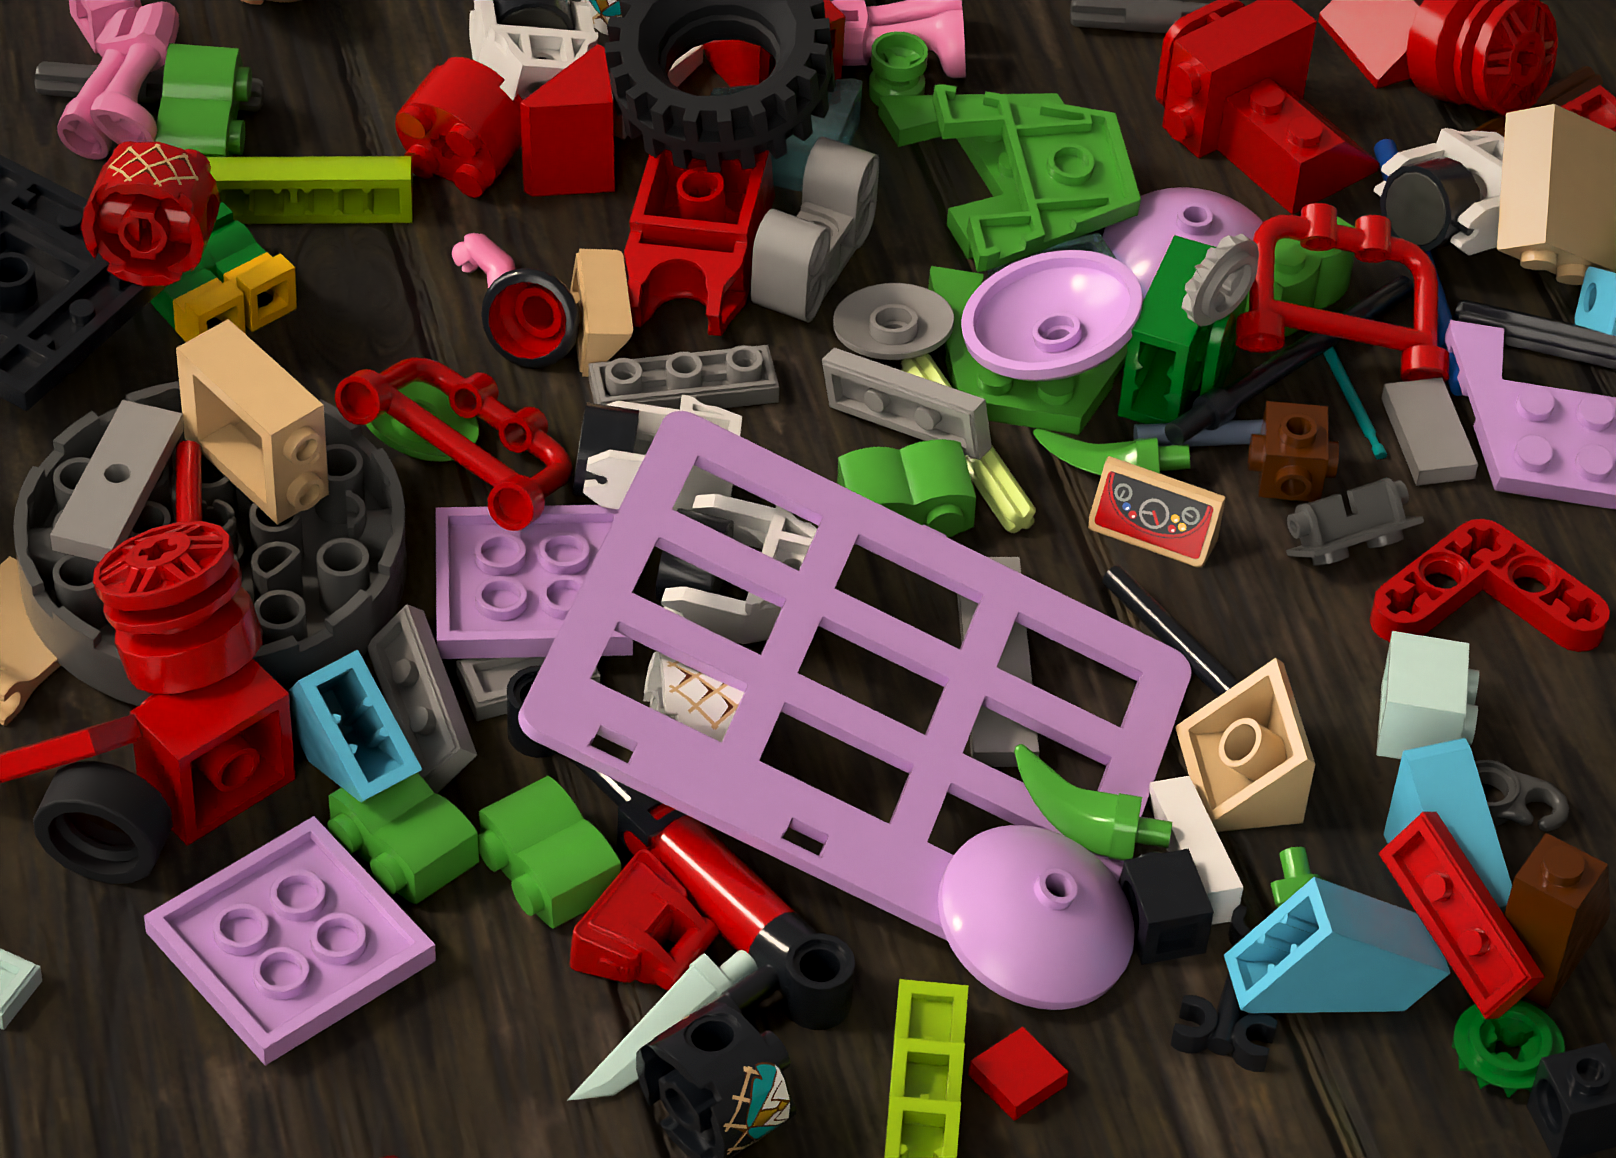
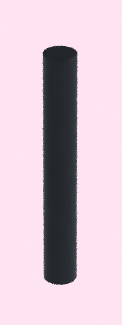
[1102,565,1239,697]

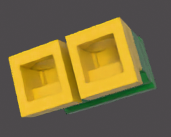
[150,202,297,342]

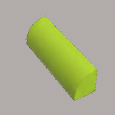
[207,156,413,224]

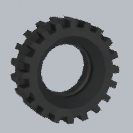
[604,0,835,172]

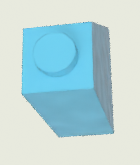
[288,650,423,802]
[1383,738,1512,914]
[1224,877,1450,1013]

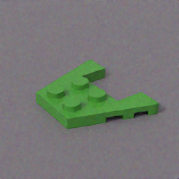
[932,84,1141,272]
[878,93,1064,259]
[928,266,1128,435]

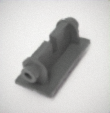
[1286,477,1424,565]

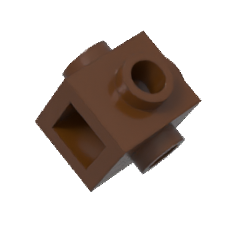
[1248,401,1339,502]

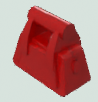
[569,849,719,991]

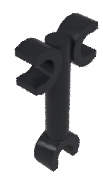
[1170,905,1278,1072]

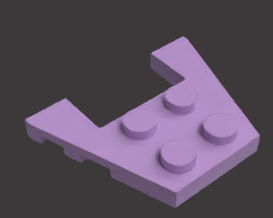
[1445,320,1616,510]

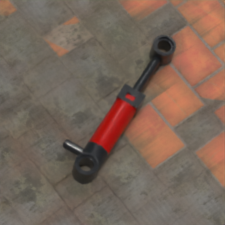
[507,665,855,1030]

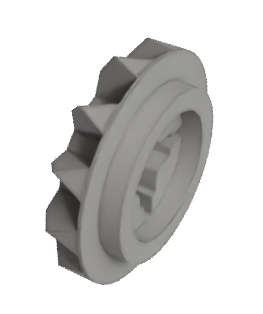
[1182,233,1259,326]

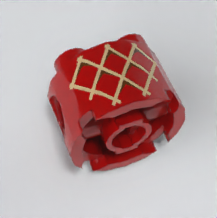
[81,141,221,286]

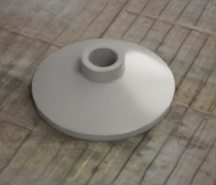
[833,283,954,360]

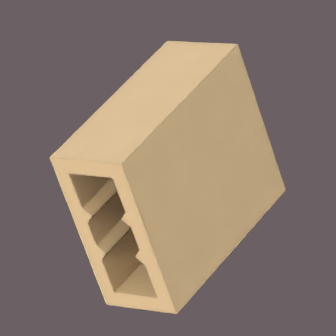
[1497,104,1616,285]

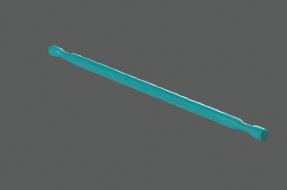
[1323,347,1387,460]

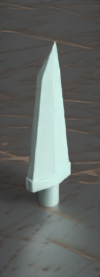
[567,950,758,1101]

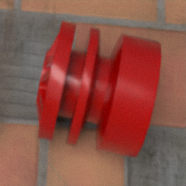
[1406,0,1558,116]
[93,521,263,694]

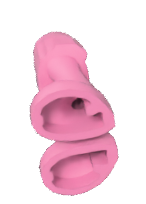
[831,0,966,78]
[57,1,179,160]

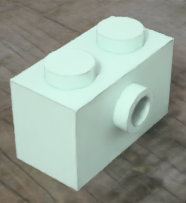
[1376,631,1479,759]

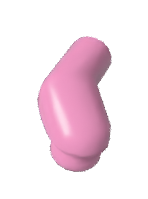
[452,233,516,288]

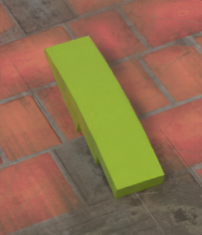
[884,979,969,1158]

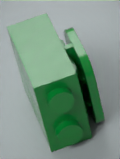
[1118,235,1248,424]

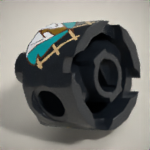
[636,995,796,1158]

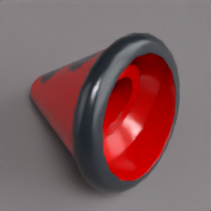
[481,268,580,368]

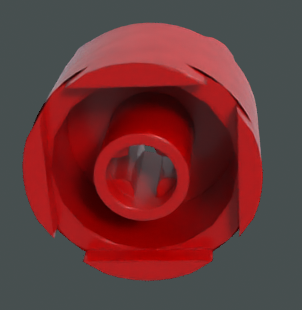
[395,57,523,198]

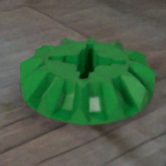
[1451,1000,1565,1098]

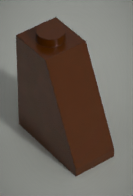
[1504,833,1611,1009]

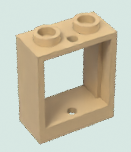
[176,319,329,525]

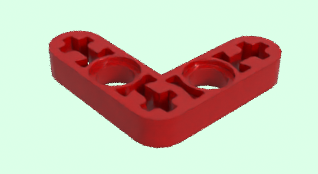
[1370,519,1610,652]

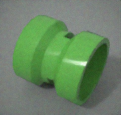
[869,31,928,107]

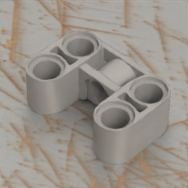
[751,136,879,323]

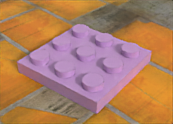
[436,505,633,659]
[144,816,436,1066]

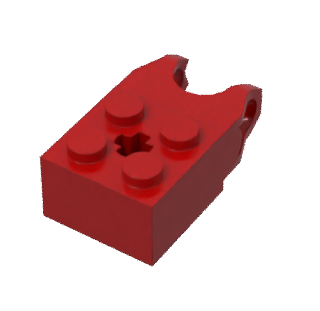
[624,149,775,336]

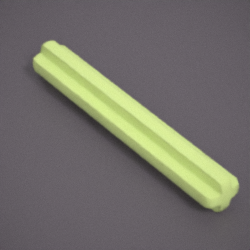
[901,353,1036,534]

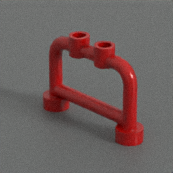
[1236,203,1450,383]
[335,357,573,531]

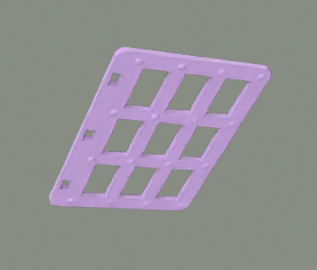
[518,411,1191,941]

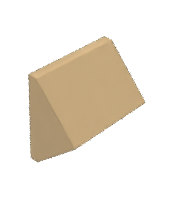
[1175,658,1315,832]

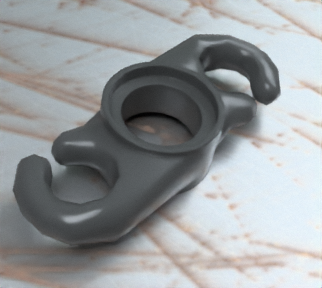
[1475,760,1570,833]

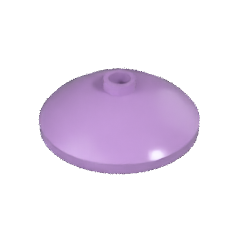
[1101,187,1263,299]
[961,250,1144,381]
[938,825,1135,1010]

